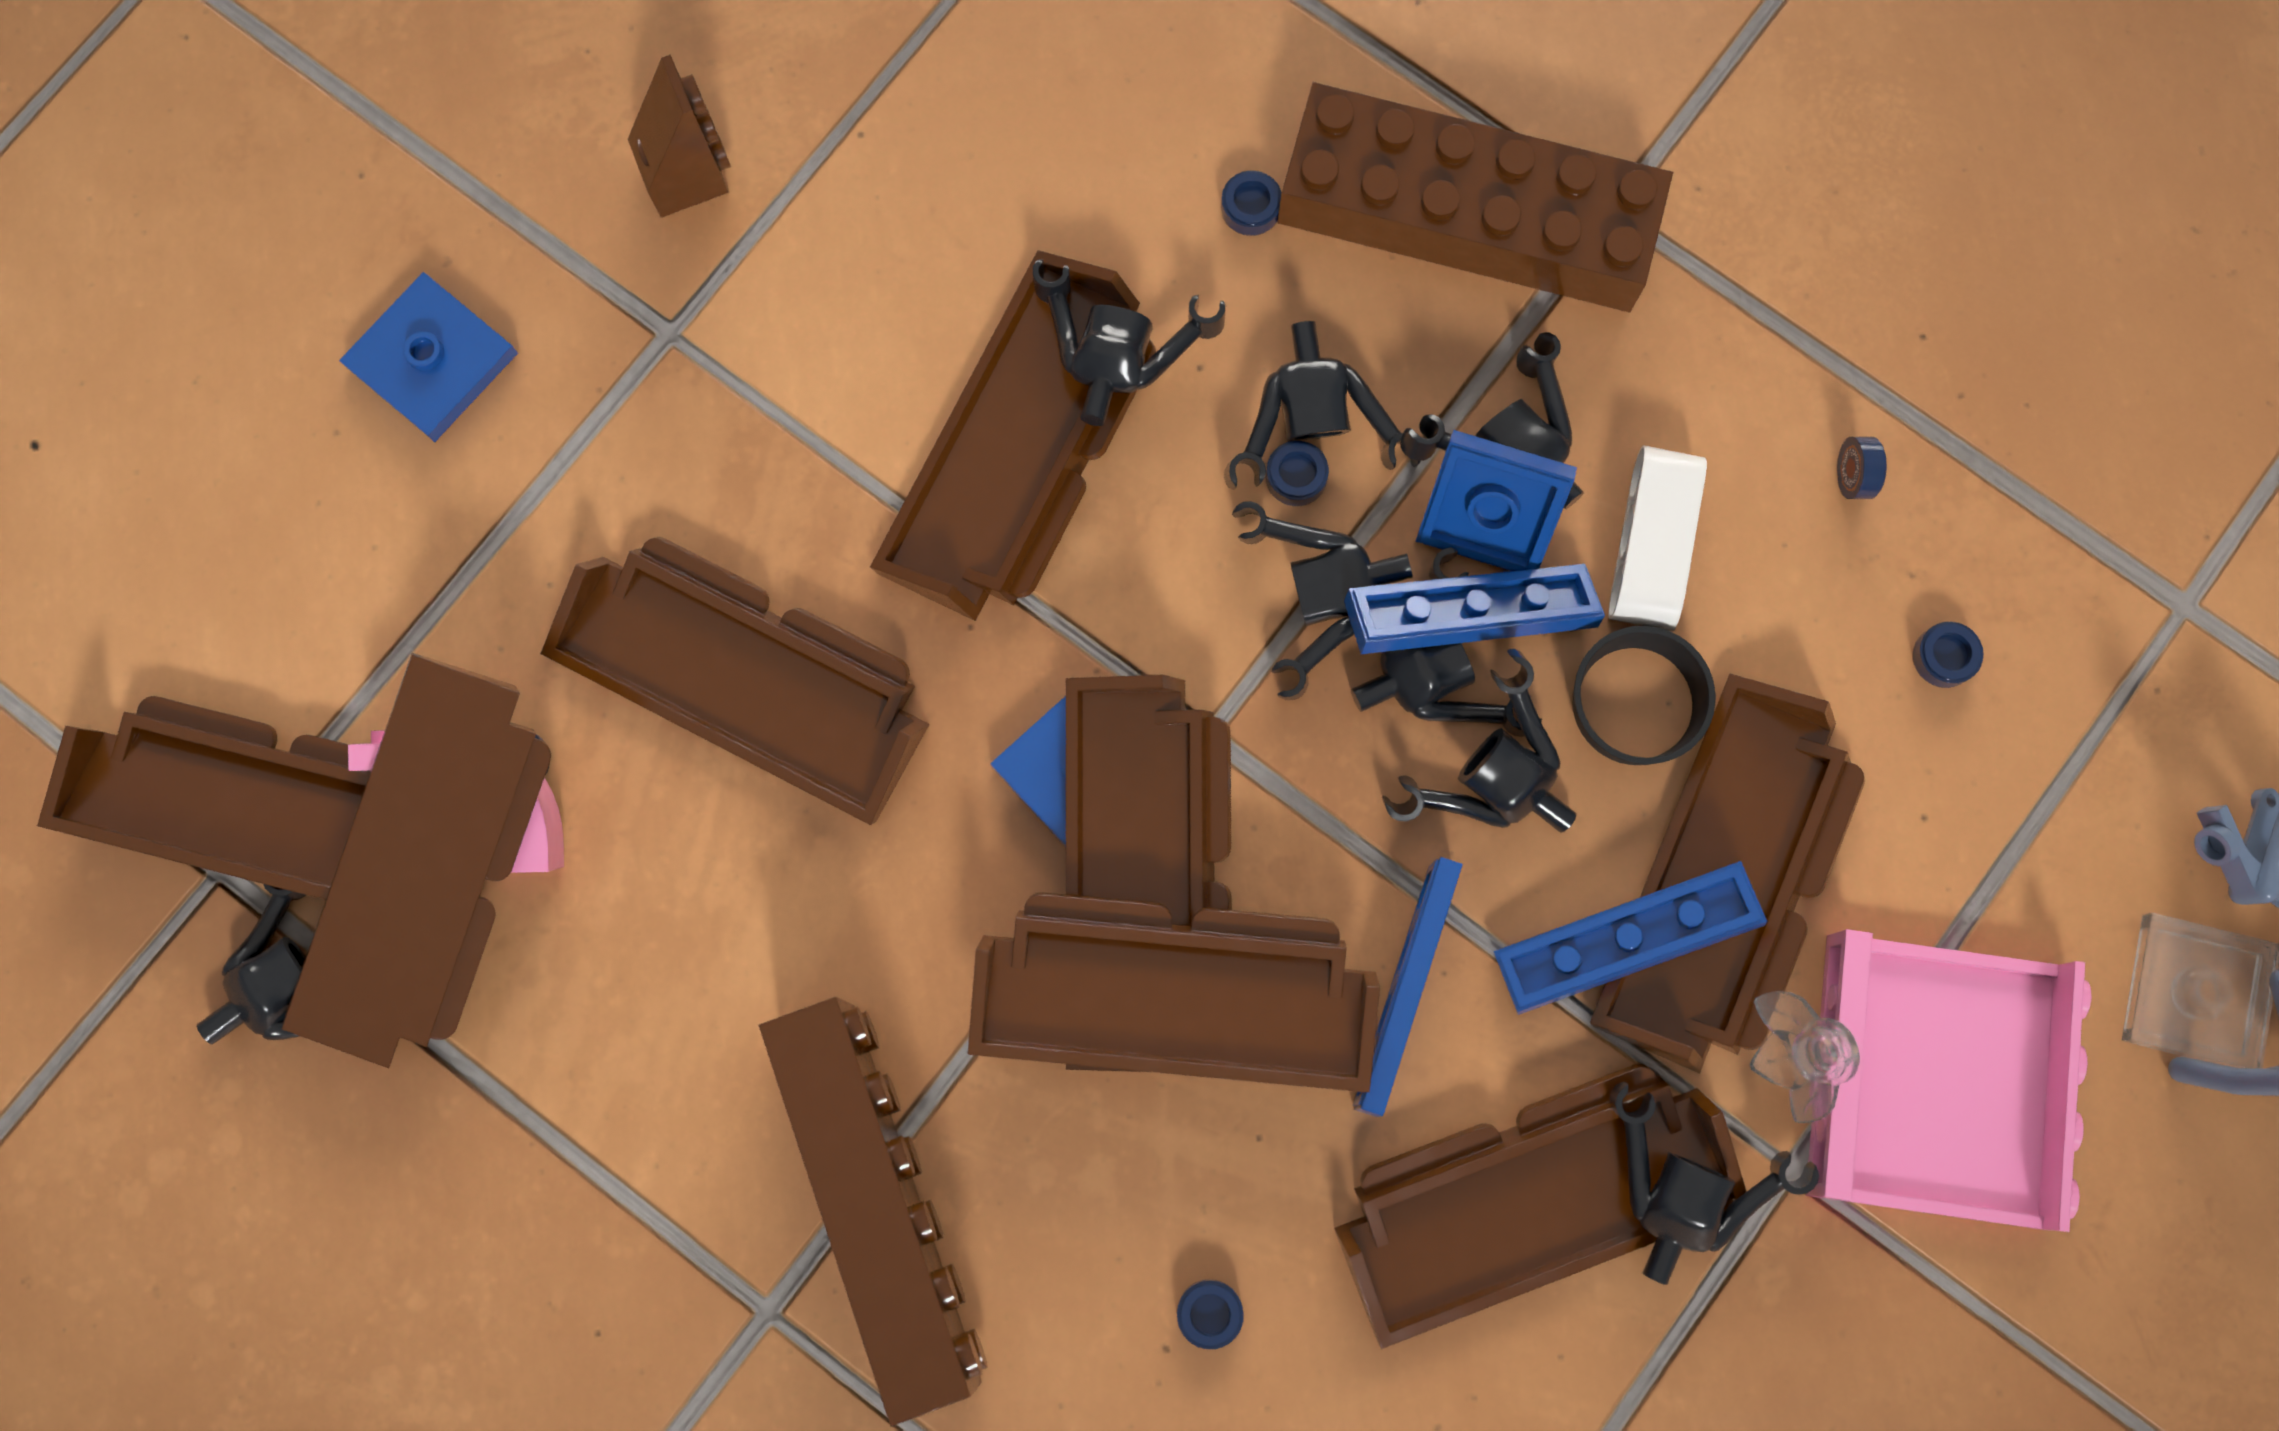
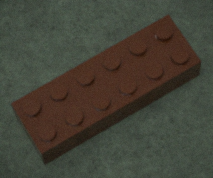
[1278,82,1673,313]
[758,997,988,1427]

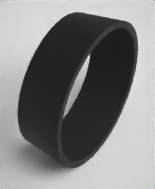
[1572,626,1716,765]

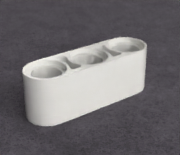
[1608,445,1707,632]

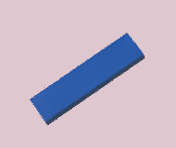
[1344,564,1605,654]
[1352,857,1463,1117]
[1494,861,1767,1015]

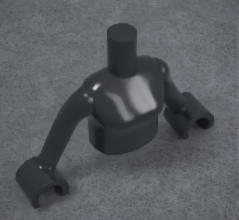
[1032,259,1226,426]
[1224,321,1421,490]
[1400,332,1584,509]
[1232,501,1413,701]
[1351,547,1543,737]
[1382,649,1576,833]
[196,884,306,1045]
[1609,1082,1819,1285]

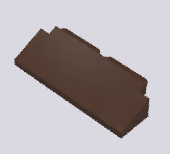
[870,250,1156,621]
[540,537,929,825]
[282,653,551,1069]
[1590,673,1865,1074]
[1066,674,1232,1072]
[37,696,371,900]
[968,892,1380,1093]
[1334,1064,1747,1349]

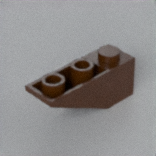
[628,54,731,218]

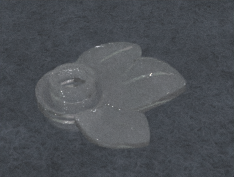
[1750,991,1860,1123]

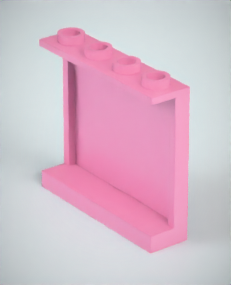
[1806,929,2091,1232]

